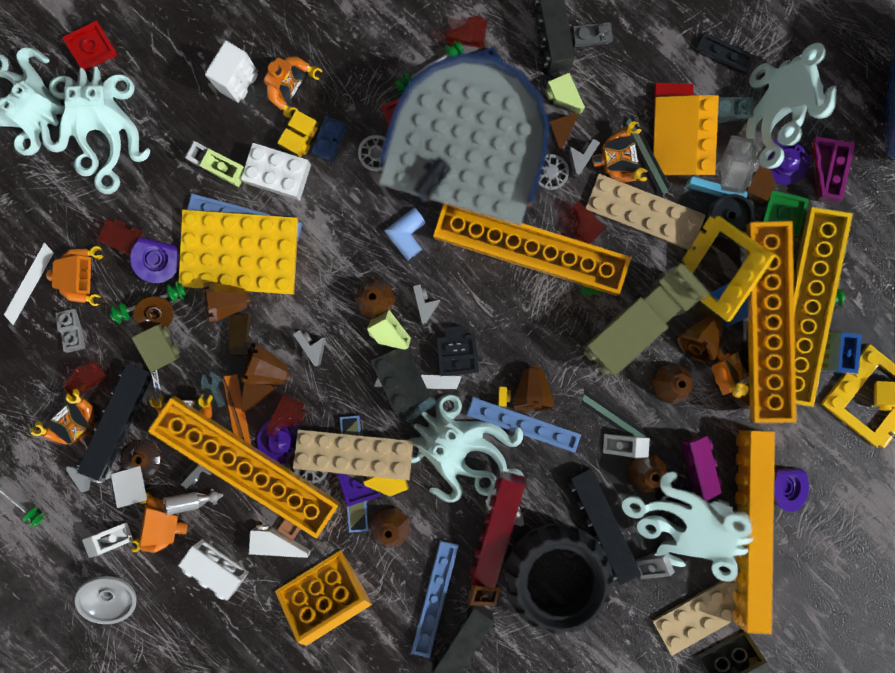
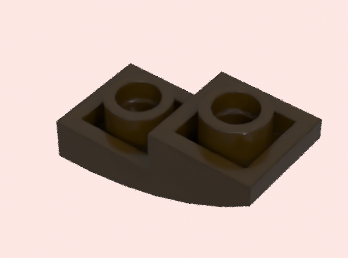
[229,315,252,356]

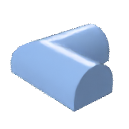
[384,207,426,261]

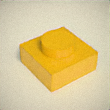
[498,386,511,406]

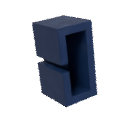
[312,116,346,163]

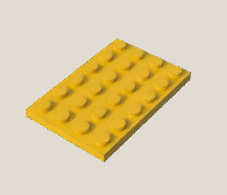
[179,210,299,294]

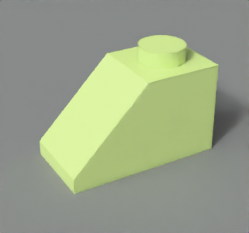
[545,73,585,114]
[199,148,245,187]
[367,310,411,350]

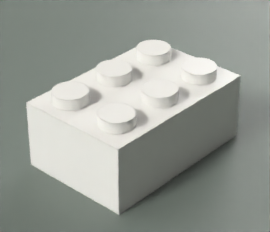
[205,41,258,103]
[241,143,311,201]
[179,539,249,600]

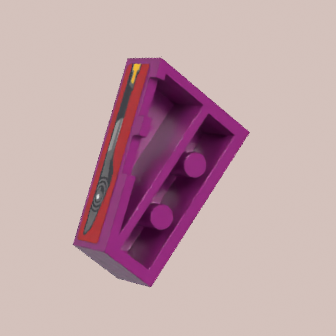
[810,136,855,204]

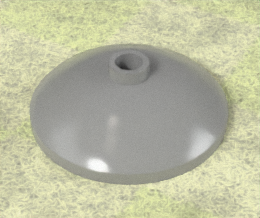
[75,576,137,624]

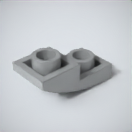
[56,309,85,353]

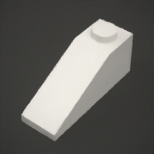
[249,525,310,558]

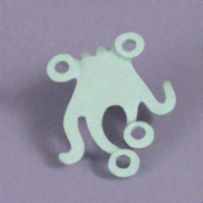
[741,43,836,169]
[0,48,65,155]
[40,67,150,194]
[407,394,524,503]
[622,472,753,581]

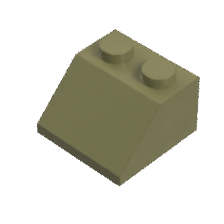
[132,324,180,372]

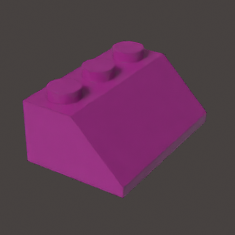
[680,435,723,501]

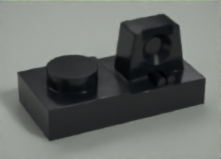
[413,156,452,202]

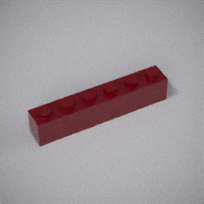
[469,471,526,588]

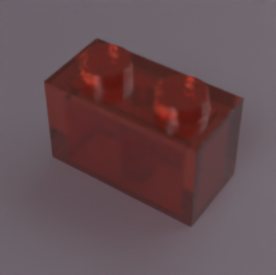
[97,219,148,255]

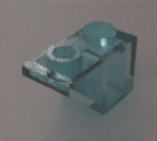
[718,97,754,122]

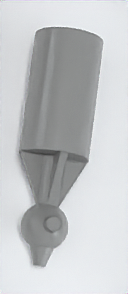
[163,489,223,515]

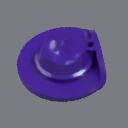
[767,139,810,185]
[130,238,180,283]
[257,417,302,466]
[774,468,809,512]

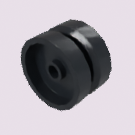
[705,194,755,239]

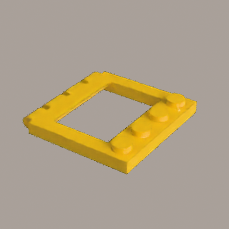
[679,216,776,321]
[820,344,895,449]

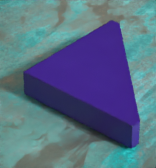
[337,473,382,507]

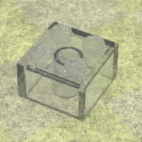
[719,135,759,194]

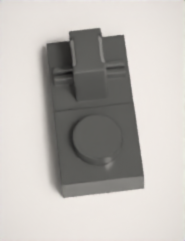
[572,22,613,47]
[179,461,212,489]

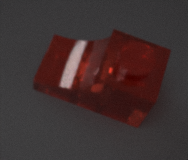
[446,16,488,48]
[571,201,606,244]
[61,361,106,397]
[267,395,306,438]

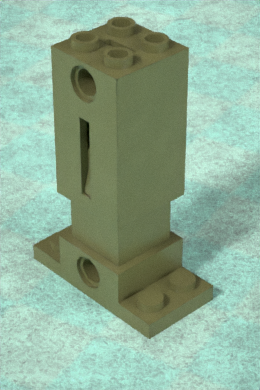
[582,263,710,376]

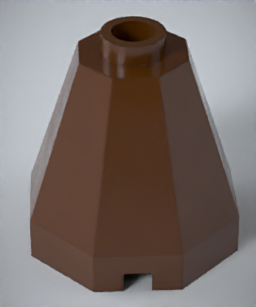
[354,279,396,319]
[203,282,250,323]
[677,315,724,364]
[241,343,290,385]
[652,363,694,404]
[514,365,554,411]
[627,453,667,494]
[370,507,411,548]

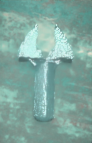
[201,372,225,407]
[405,397,437,423]

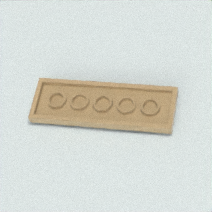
[585,174,705,250]
[293,430,414,480]
[652,580,737,656]

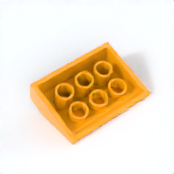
[653,95,719,175]
[275,550,372,646]

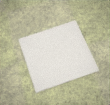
[111,466,147,508]

